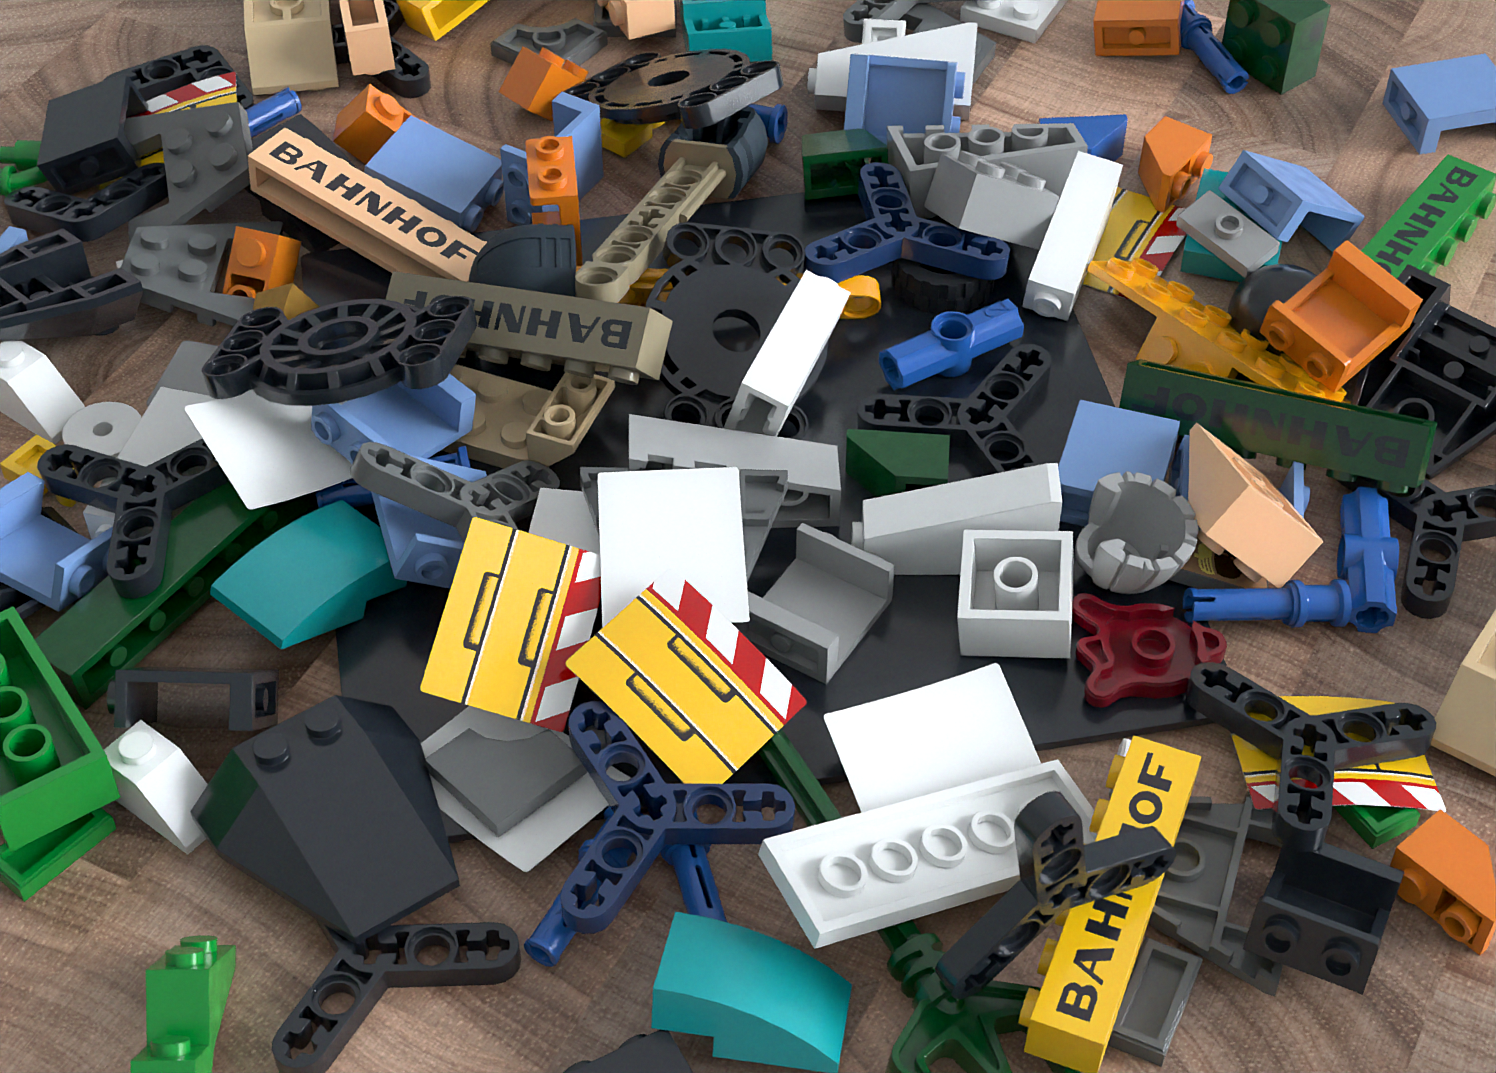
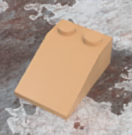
[1188,423,1323,588]

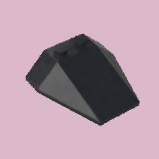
[0,229,143,340]
[1351,264,1496,480]
[190,695,460,944]

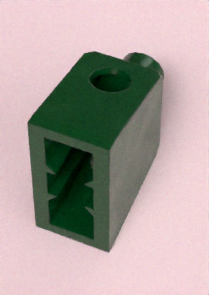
[802,128,888,200]

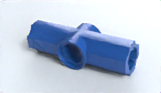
[879,299,1024,390]
[1337,487,1399,633]

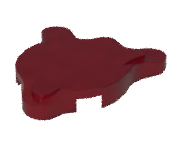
[1072,593,1227,708]

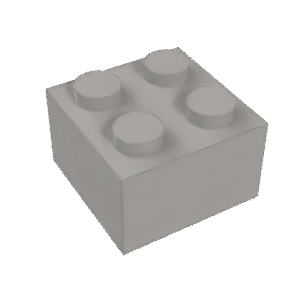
[924,151,1060,250]

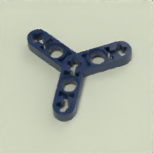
[802,162,1010,283]
[561,701,795,934]

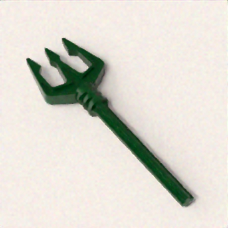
[757,728,1081,1073]

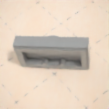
[1176,190,1280,278]

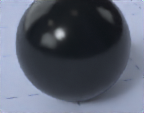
[1227,264,1317,356]

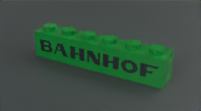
[1361,154,1496,279]

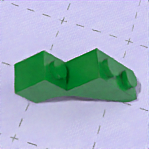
[130,935,236,1073]

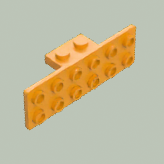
[1086,257,1351,404]

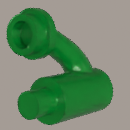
[0,140,48,197]

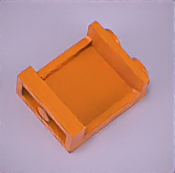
[1093,0,1184,56]
[525,136,583,266]
[1259,240,1423,393]

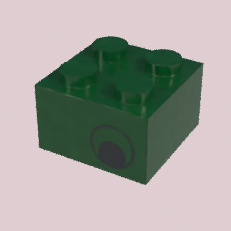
[1222,0,1331,95]

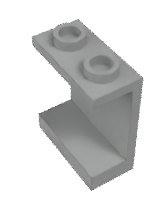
[734,523,895,684]

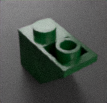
[845,429,950,498]

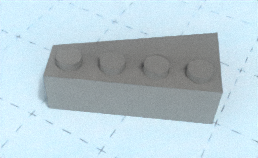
[887,123,1088,219]
[629,414,841,528]

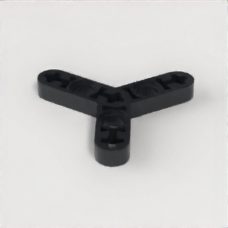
[332,0,431,98]
[856,344,1052,475]
[37,438,230,599]
[1336,475,1496,619]
[1186,662,1436,852]
[935,791,1177,999]
[272,919,521,1073]

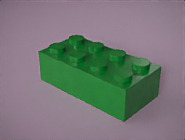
[0,606,121,852]

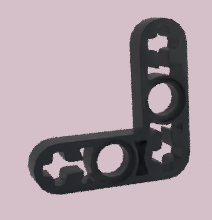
[103,45,255,110]
[4,162,169,242]

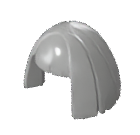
[1075,471,1198,594]

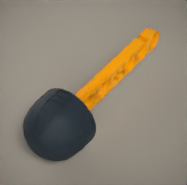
[469,223,881,319]

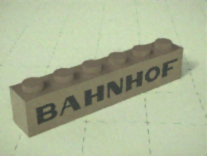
[386,271,673,385]

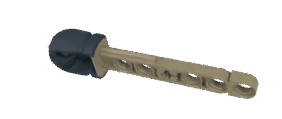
[575,106,768,303]

